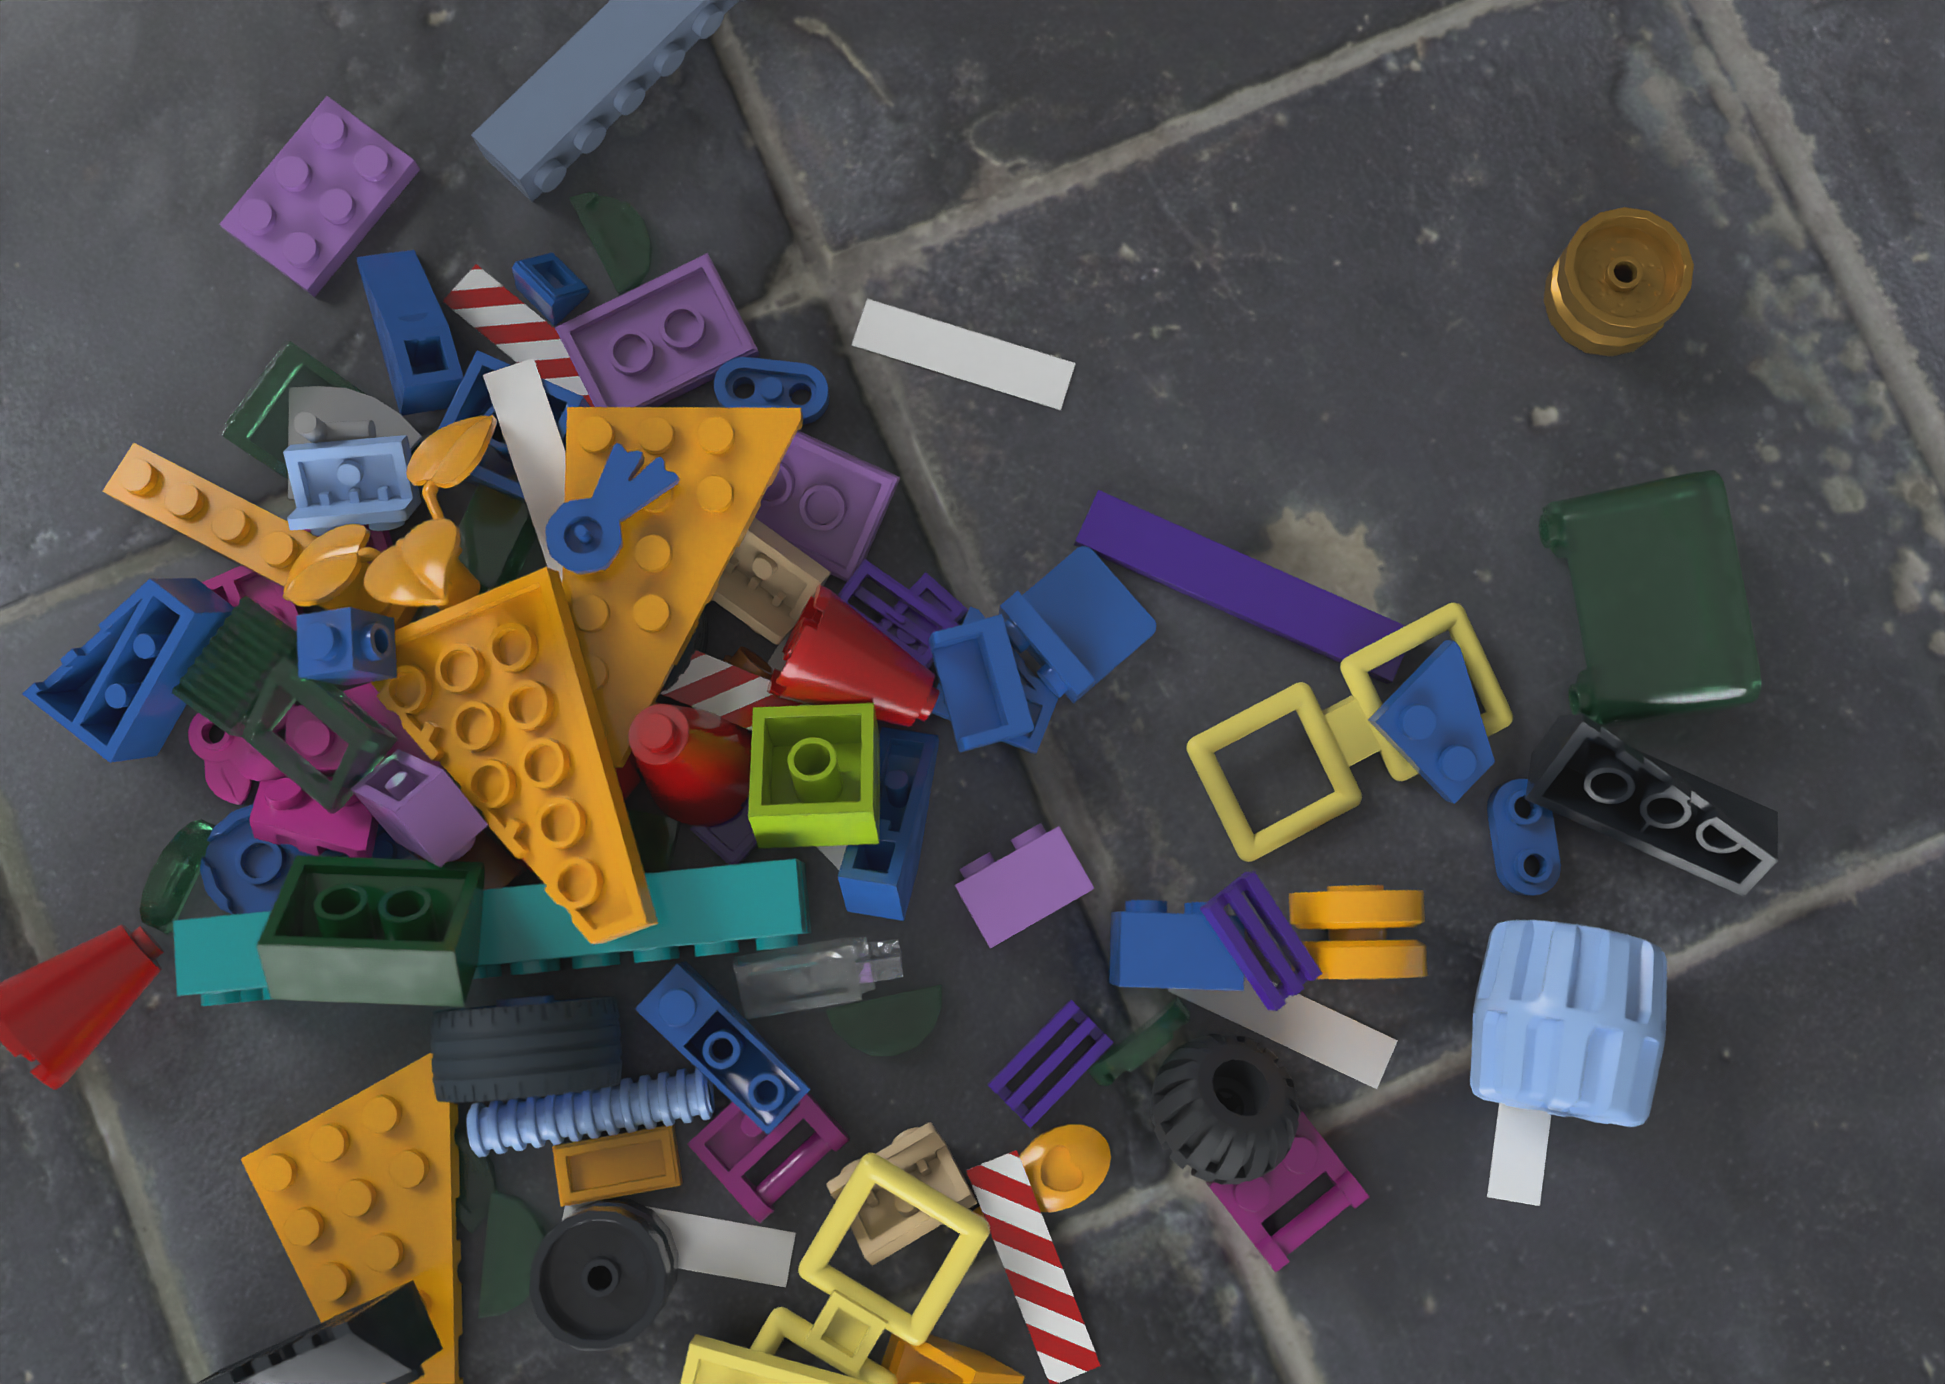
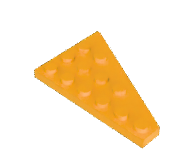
[562,407,803,768]
[370,567,658,944]
[241,1053,463,1384]

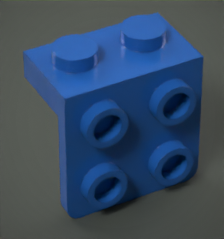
[998,546,1156,704]

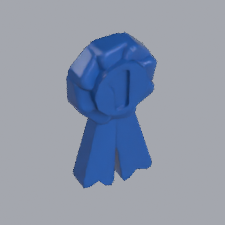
[545,443,680,575]

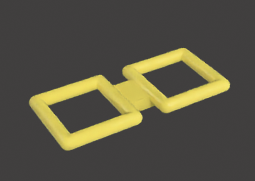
[1186,602,1513,862]
[750,1153,990,1384]

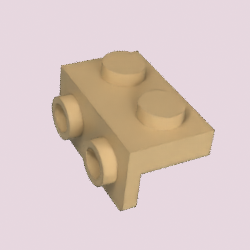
[711,518,831,645]
[827,1123,977,1266]

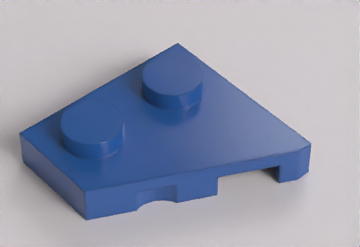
[1368,640,1495,804]

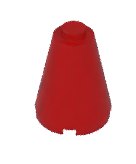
[767,585,940,727]
[629,704,752,827]
[0,924,164,1090]

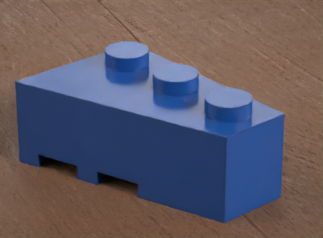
[22,578,240,763]

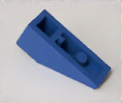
[838,727,939,921]

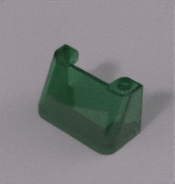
[1539,470,1761,728]

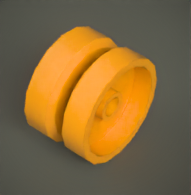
[1289,885,1428,979]

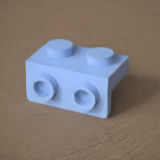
[283,435,421,536]

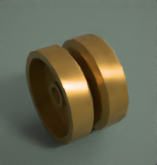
[1543,207,1694,357]

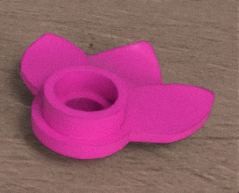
[188,692,297,805]

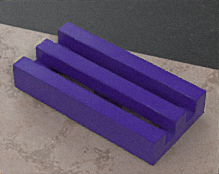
[838,559,959,670]
[1200,871,1322,1011]
[988,999,1114,1128]

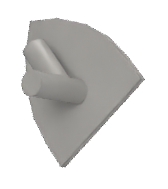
[288,386,423,501]

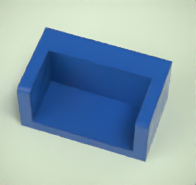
[928,614,1035,753]

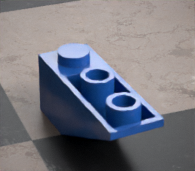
[357,250,463,416]
[635,961,811,1135]

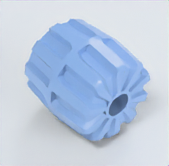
[1470,920,1667,1127]

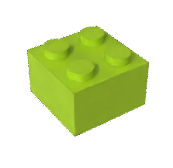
[748,703,880,848]

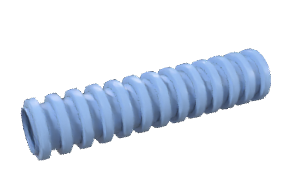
[467,1068,715,1157]

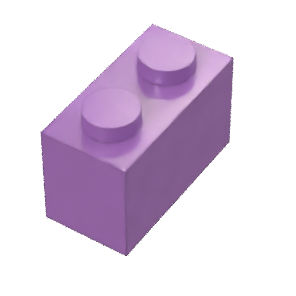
[351,749,488,867]
[955,823,1095,948]

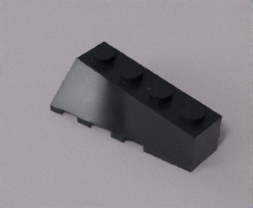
[1525,714,1778,896]
[195,1280,443,1384]

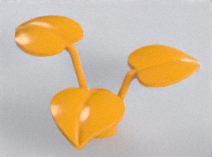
[282,415,497,611]

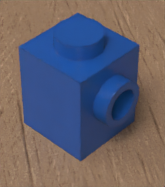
[296,607,397,686]

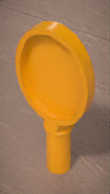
[972,1124,1111,1219]

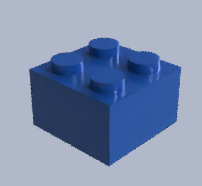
[437,350,590,509]
[1109,900,1245,991]

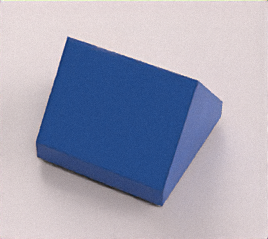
[512,252,590,327]

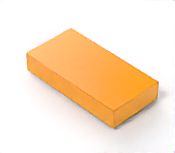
[552,1125,683,1207]

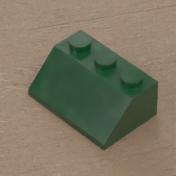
[256,855,485,1007]

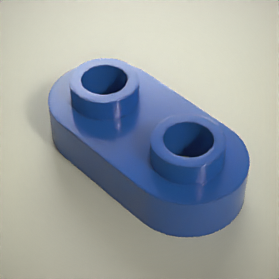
[714,357,830,425]
[1487,779,1561,896]

